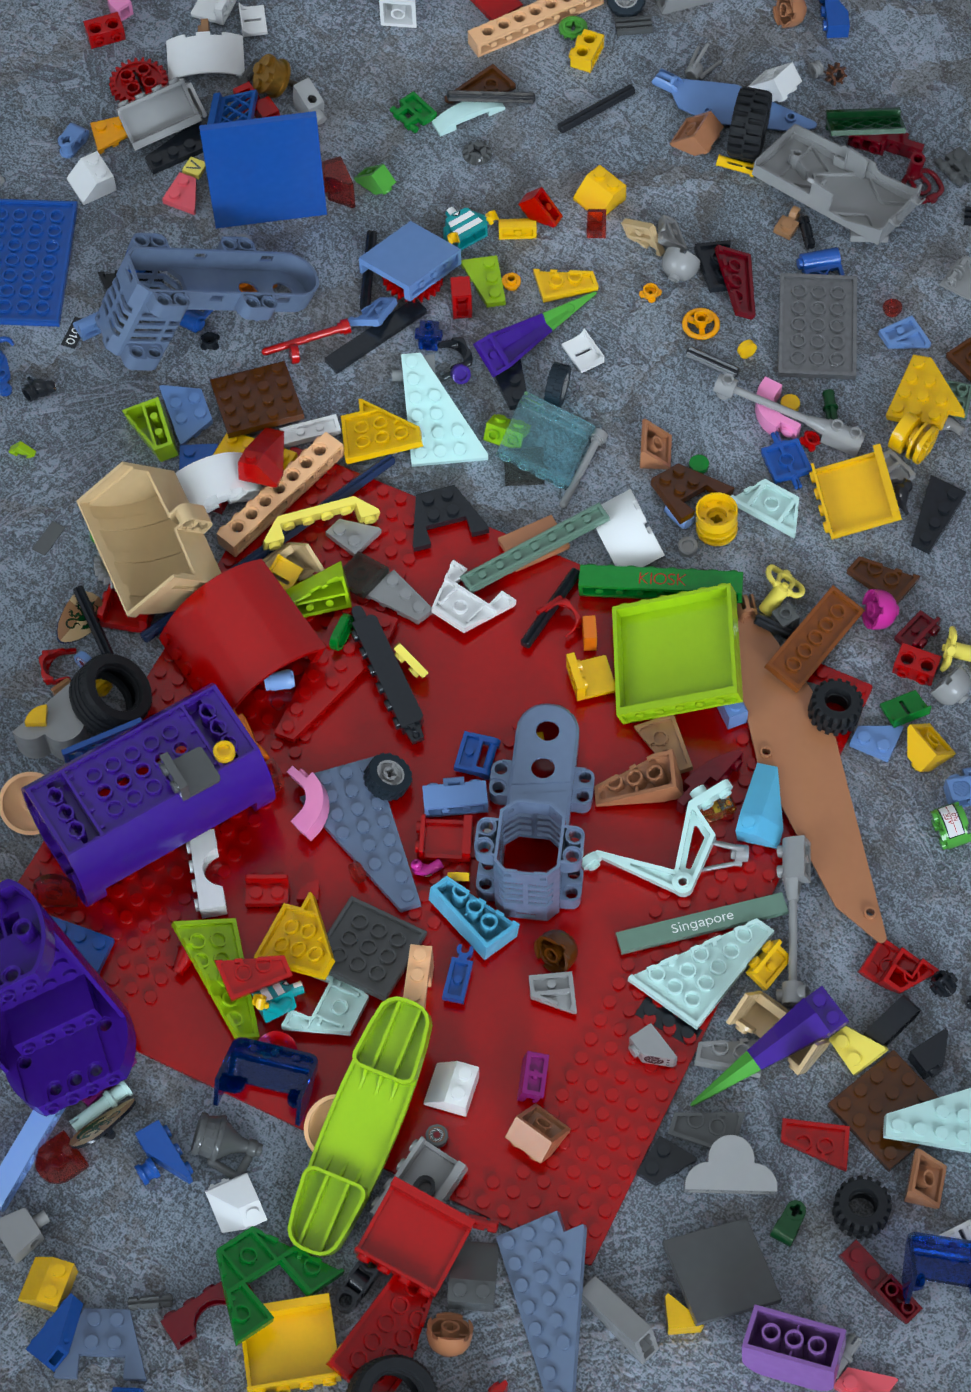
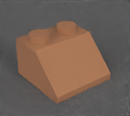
[670,111,724,156]
[505,1103,571,1163]

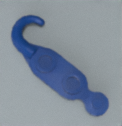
[0,336,14,396]

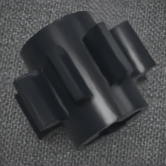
[930,970,958,997]

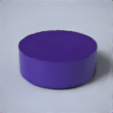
[450,364,471,384]

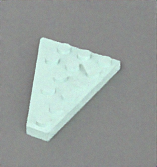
[401,352,488,467]
[628,918,774,1030]
[883,1088,971,1153]

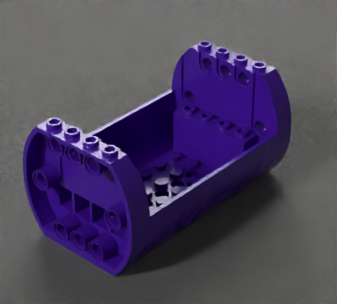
[21,683,276,907]
[0,879,136,1117]

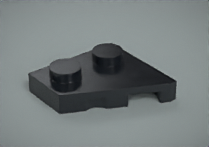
[636,1136,697,1186]

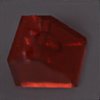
[322,156,356,208]

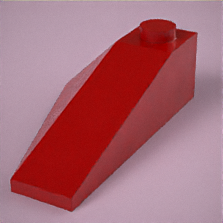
[238,428,284,488]

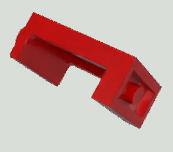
[97,584,155,633]
[415,814,473,863]

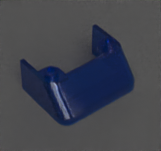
[213,1037,318,1126]
[901,1232,971,1304]

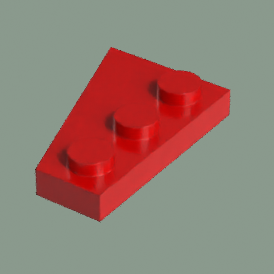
[214,955,293,1002]
[780,1118,850,1172]

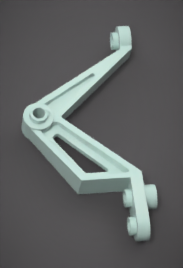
[582,779,733,897]

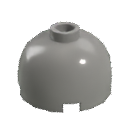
[662,247,700,283]
[930,666,971,706]

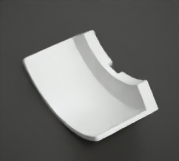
[166,31,245,80]
[175,452,262,513]
[596,489,665,567]

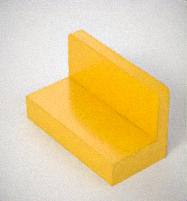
[498,218,537,240]

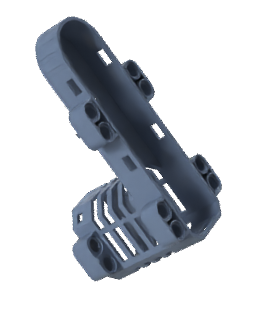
[95,233,319,371]
[474,703,595,921]

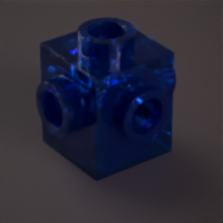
[415,320,443,351]

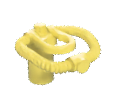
[759,564,805,616]
[940,626,971,672]

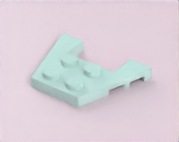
[281,975,369,1036]

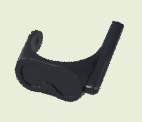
[437,337,473,381]

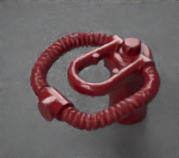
[901,152,944,204]

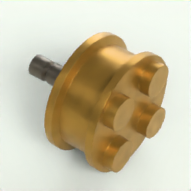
[253,54,298,99]

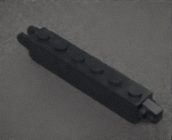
[350,605,424,744]

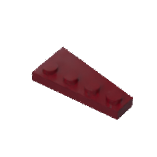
[714,245,756,320]

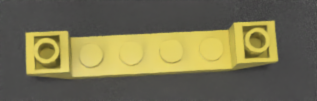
[263,496,380,551]

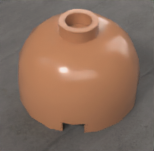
[773,0,807,28]
[426,1312,474,1357]

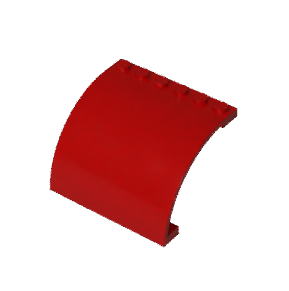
[158,559,326,710]

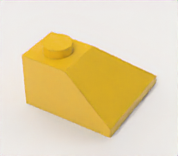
[907,723,956,772]

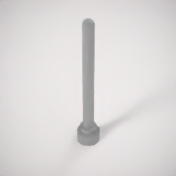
[559,428,608,508]

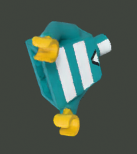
[443,207,499,251]
[252,980,305,1023]

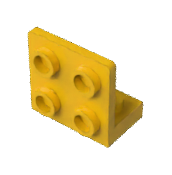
[566,652,615,701]

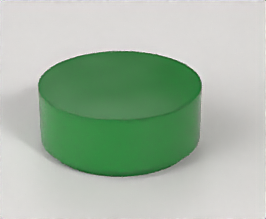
[689,455,709,474]

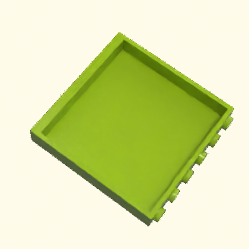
[612,583,743,724]

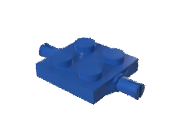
[761,431,812,490]

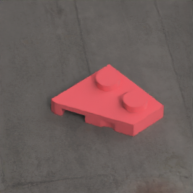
[162,172,197,215]
[834,1367,898,1392]

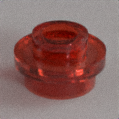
[883,299,902,317]

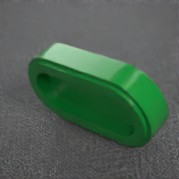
[329,613,354,651]

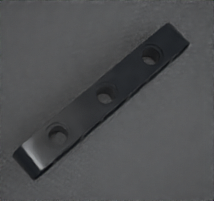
[335,1175,435,1314]

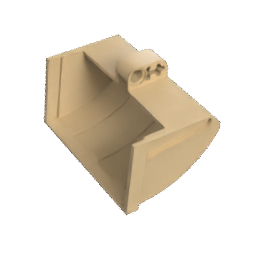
[76,461,221,617]

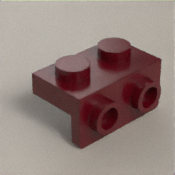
[894,610,941,649]

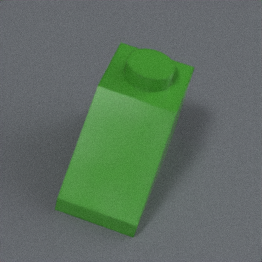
[353,164,396,195]

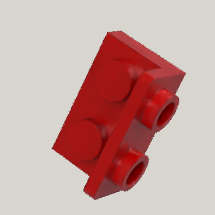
[245,872,290,907]

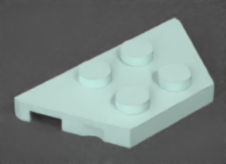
[730,479,799,538]

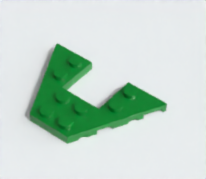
[215,1226,344,1346]

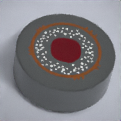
[426,1124,448,1148]

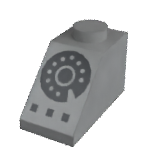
[628,1023,677,1067]

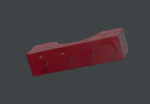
[160,1281,254,1350]

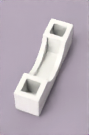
[186,829,228,919]

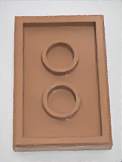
[498,515,570,572]

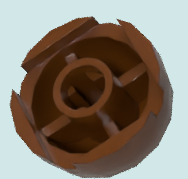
[534,929,578,973]

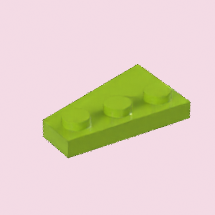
[460,255,506,308]

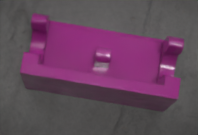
[517,1051,549,1103]

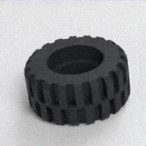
[727,86,772,162]

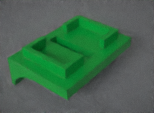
[879,690,931,728]

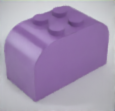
[742,1305,846,1391]

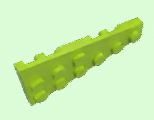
[171,918,260,1042]

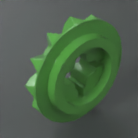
[559,16,588,40]

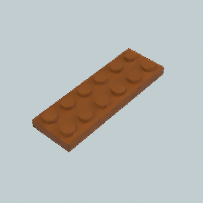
[764,585,865,693]

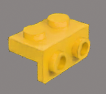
[745,939,788,991]

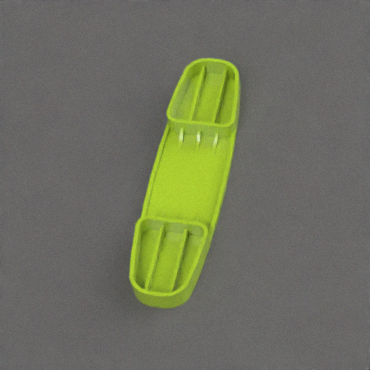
[287,996,433,1257]

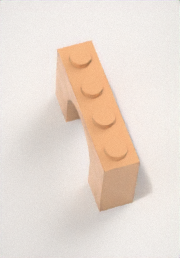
[403,944,434,1008]

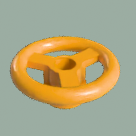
[682,308,720,340]

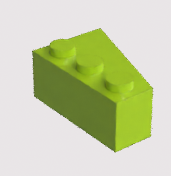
[122,397,179,462]
[286,561,352,617]

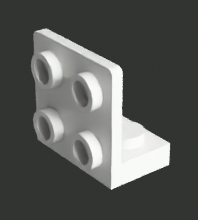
[191,0,237,25]

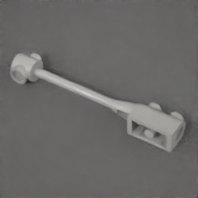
[713,373,866,457]
[776,835,811,1008]

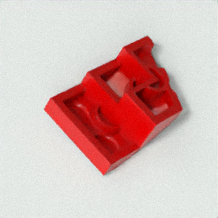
[857,939,939,994]

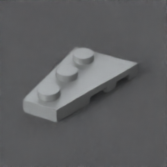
[694,1038,762,1078]

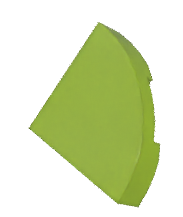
[8,441,36,458]

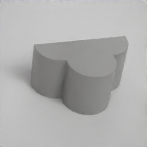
[12,683,90,760]
[683,1135,777,1195]

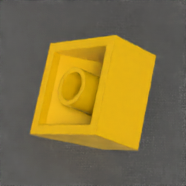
[573,165,626,221]
[18,1257,78,1312]

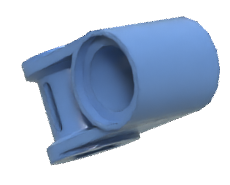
[58,123,89,158]

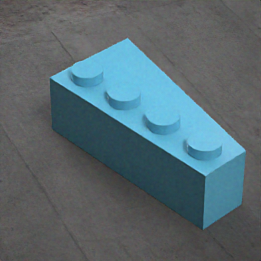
[429,876,520,960]

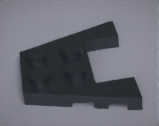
[413,485,489,552]

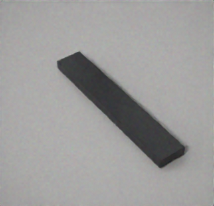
[325,299,427,374]

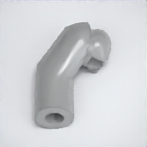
[941,417,965,436]

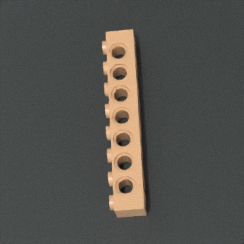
[468,0,604,58]
[216,432,344,557]

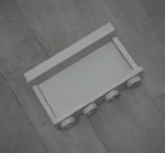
[115,77,202,151]
[370,1136,468,1216]

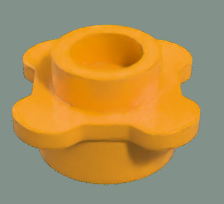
[639,283,662,303]

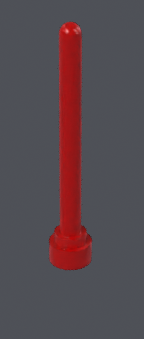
[261,318,352,356]

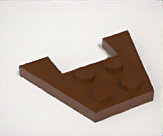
[650,463,735,524]

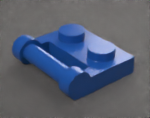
[454,731,501,780]

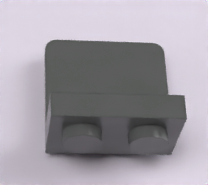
[159,747,221,801]

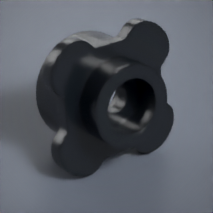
[200,332,220,350]

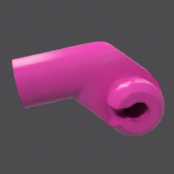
[411,859,444,877]

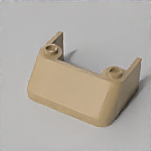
[262,542,325,585]
[726,991,831,1075]

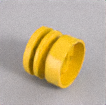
[888,412,939,464]
[696,492,738,546]

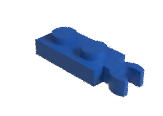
[442,944,473,1004]

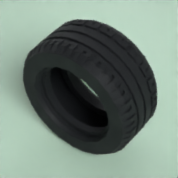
[69,653,152,734]
[346,1354,438,1392]

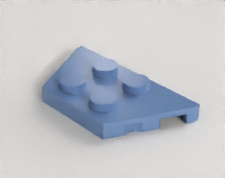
[159,385,213,445]

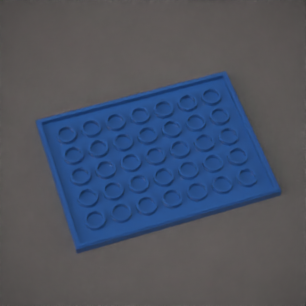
[199,111,327,229]
[0,199,78,327]

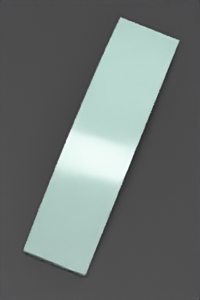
[432,102,505,137]

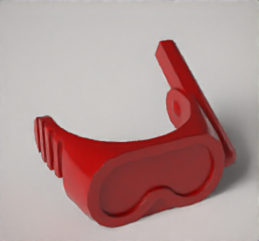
[536,595,582,639]
[39,648,77,685]

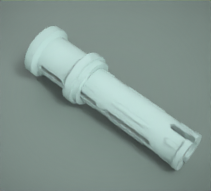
[69,1080,133,1132]

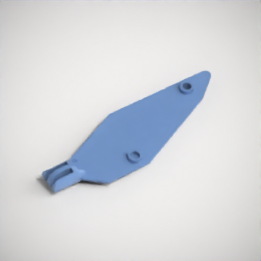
[652,68,817,131]

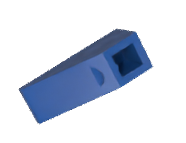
[819,0,850,38]
[135,1120,194,1184]
[26,1293,83,1372]

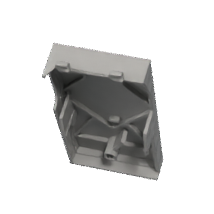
[752,124,926,245]

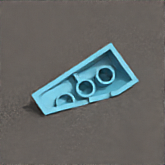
[735,763,784,849]

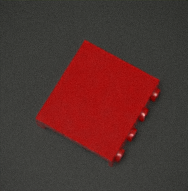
[354,1176,476,1298]

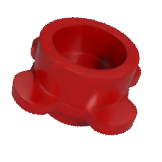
[799,430,821,452]

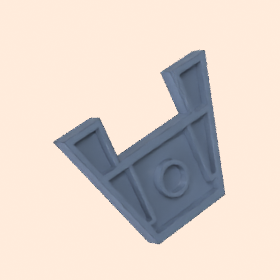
[53,1308,147,1382]

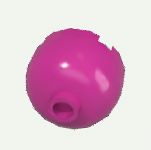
[862,589,899,630]

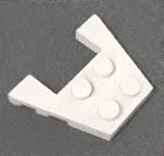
[431,560,516,633]

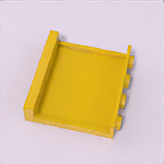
[809,444,902,540]
[242,1293,342,1392]

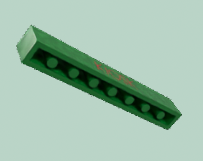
[578,564,743,603]

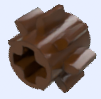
[823,62,847,86]

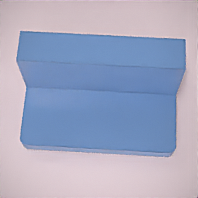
[73,312,114,341]

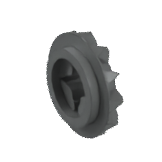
[462,139,492,165]

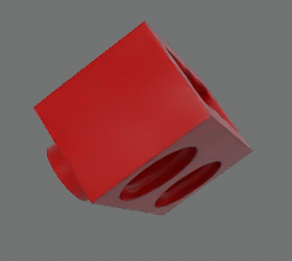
[83,12,126,49]
[450,276,472,319]
[892,643,942,686]

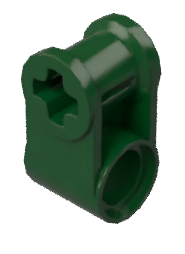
[770,1200,806,1247]

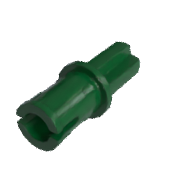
[822,389,838,420]

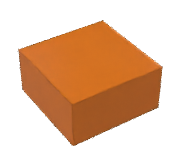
[582,615,597,651]

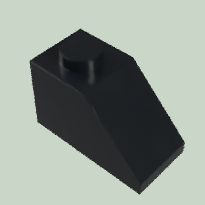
[908,1028,948,1080]

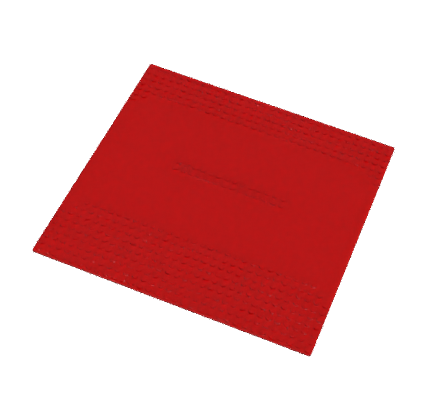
[18,447,873,1266]

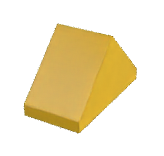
[664,1293,704,1335]

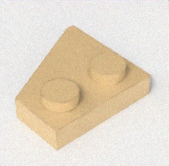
[621,218,665,257]

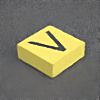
[182,157,206,180]

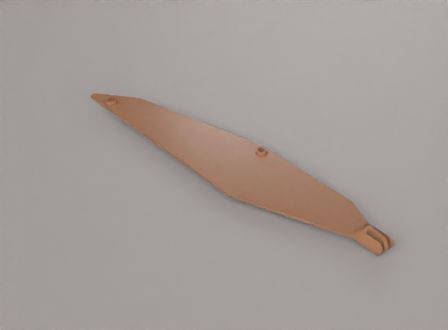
[737,594,887,943]

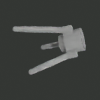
[685,43,722,80]
[702,840,749,872]

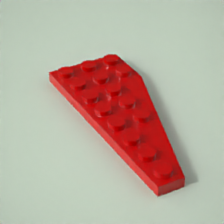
[274,602,399,743]
[326,1275,433,1392]

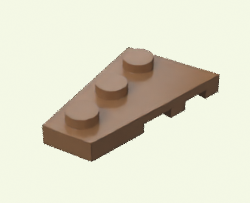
[634,715,694,774]

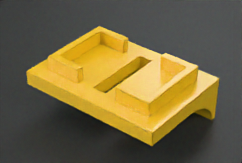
[269,554,304,591]

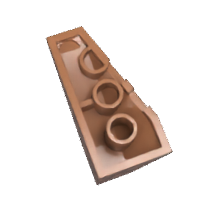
[594,749,684,807]

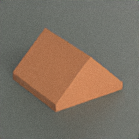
[640,419,672,470]
[904,1148,947,1209]

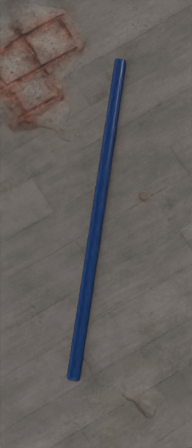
[140,454,395,643]

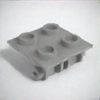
[939,255,971,302]

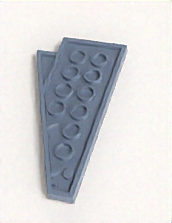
[496,1211,587,1392]

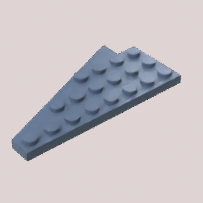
[300,757,421,912]

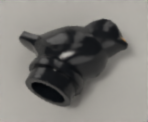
[22,376,56,402]
[893,478,913,516]

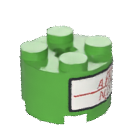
[931,801,971,850]

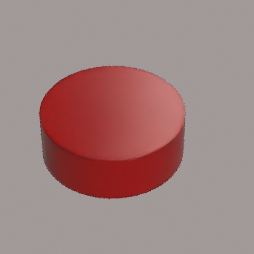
[289,344,300,364]

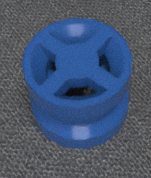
[134,1157,161,1186]

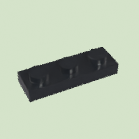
[635,997,703,1045]

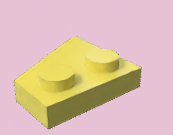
[393,642,428,678]
[829,1026,889,1075]

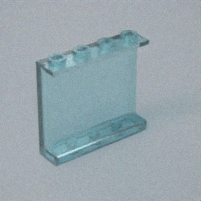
[495,391,595,490]

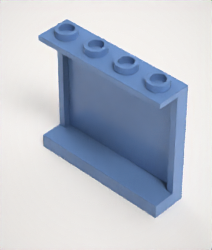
[359,221,461,301]

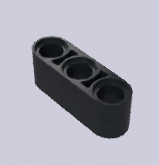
[863,995,921,1046]

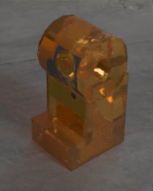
[700,794,737,823]

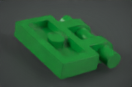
[390,91,437,133]

